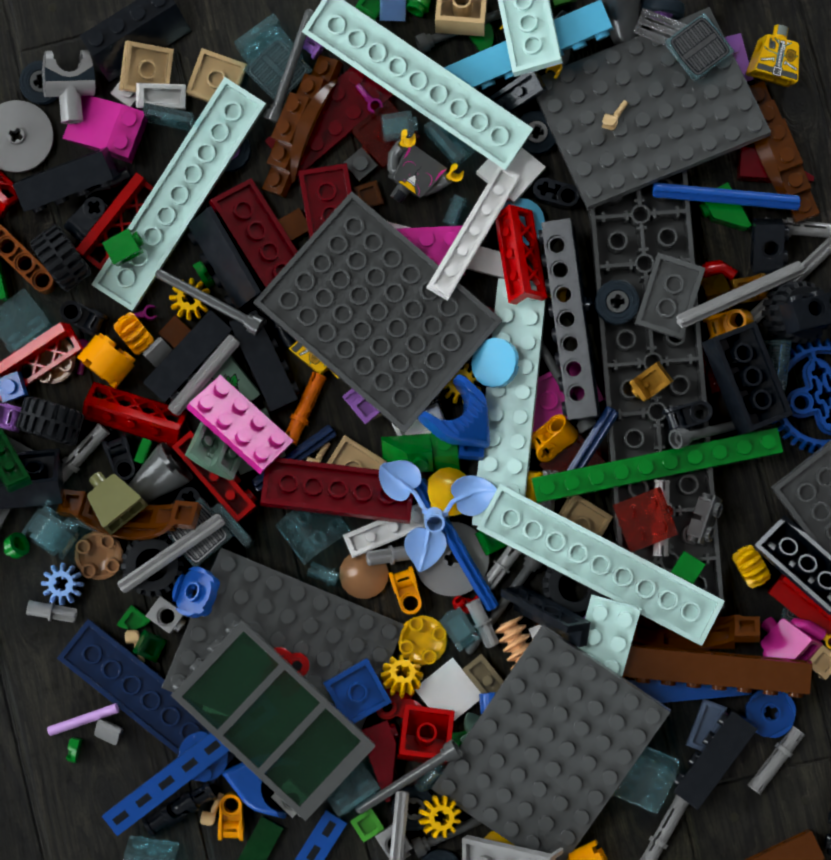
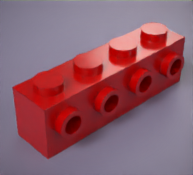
[172,430,258,523]

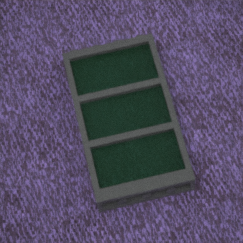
[171,619,376,821]

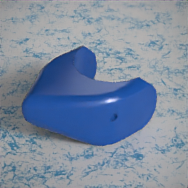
[418,374,490,448]
[222,753,300,819]

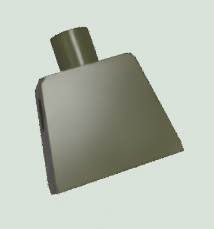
[87,472,148,535]

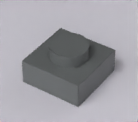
[343,147,378,183]

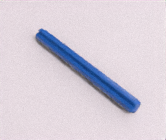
[652,183,801,210]
[415,478,499,612]

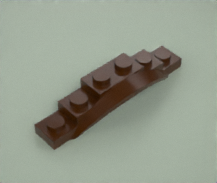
[262,55,343,198]
[749,81,820,224]
[56,489,202,540]
[632,615,760,651]

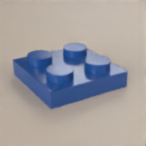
[323,658,391,724]

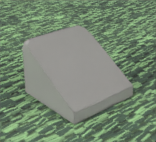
[143,337,173,368]
[94,719,124,745]

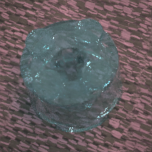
[21,505,80,561]

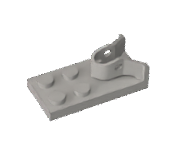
[462,835,563,860]

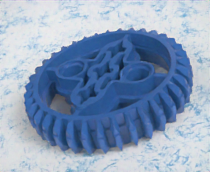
[772,339,831,454]

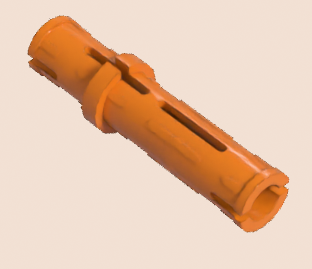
[285,372,327,446]

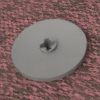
[0,100,54,173]
[415,522,489,596]

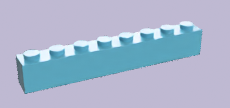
[444,0,614,90]

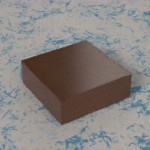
[353,180,384,208]
[278,208,308,242]
[158,315,191,348]

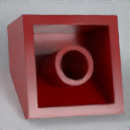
[397,704,455,766]

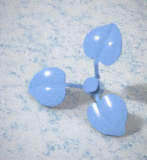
[379,460,497,572]

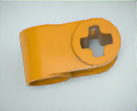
[703,309,754,340]
[531,414,578,462]
[388,566,422,616]
[218,791,245,841]

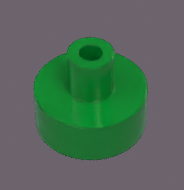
[4,532,30,559]

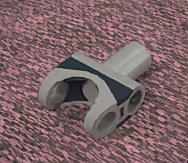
[42,50,95,124]

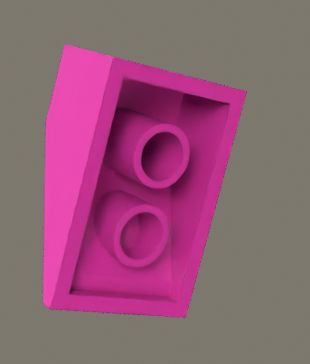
[63,96,149,164]

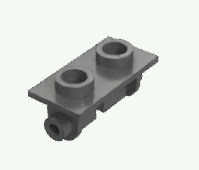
[686,493,723,547]

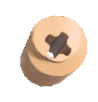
[495,615,531,670]

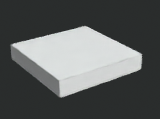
[476,148,546,205]
[414,657,481,720]

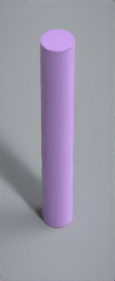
[47,703,119,736]

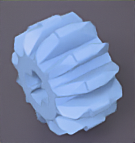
[41,563,84,605]

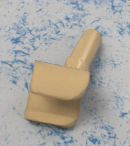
[602,100,628,130]
[306,442,331,463]
[125,630,146,662]
[200,792,224,826]

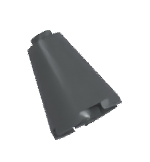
[596,0,640,45]
[128,442,194,504]

